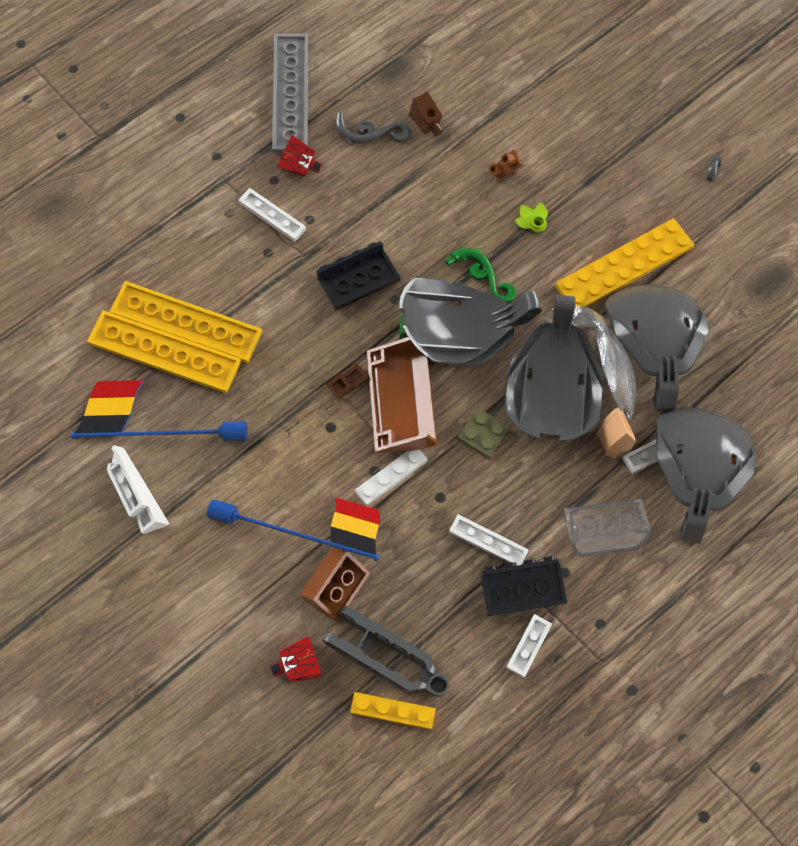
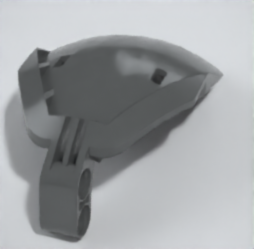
[399,278,542,368]
[605,284,708,410]
[505,295,604,441]
[656,407,755,544]

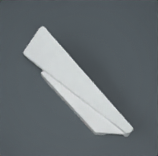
[107,445,169,534]

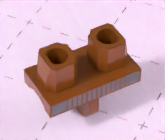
[489,149,523,183]

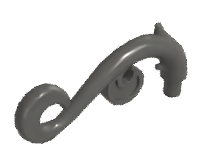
[335,112,410,145]

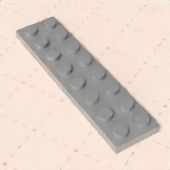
[272,34,308,153]

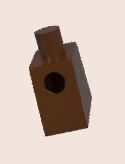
[409,91,444,137]

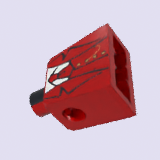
[277,135,322,176]
[270,636,321,683]

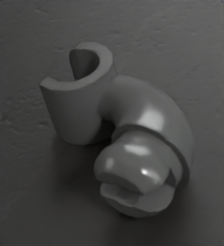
[706,155,723,181]

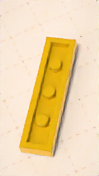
[350,692,436,730]

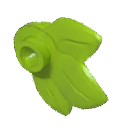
[515,202,548,233]

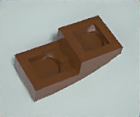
[326,363,369,399]

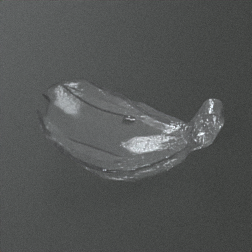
[543,305,637,421]

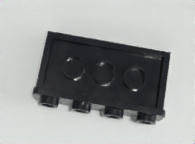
[317,241,401,311]
[480,556,567,616]

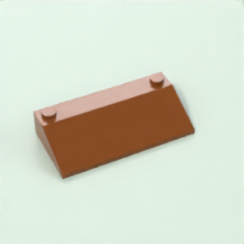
[367,337,437,453]

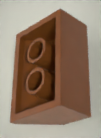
[300,547,370,622]

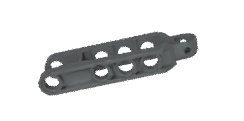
[322,605,449,697]

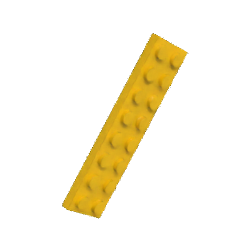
[555,218,695,314]
[109,281,262,364]
[87,310,241,394]

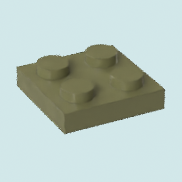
[457,408,510,460]

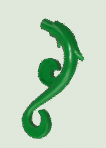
[445,248,516,304]

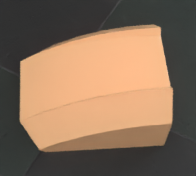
[596,406,636,459]

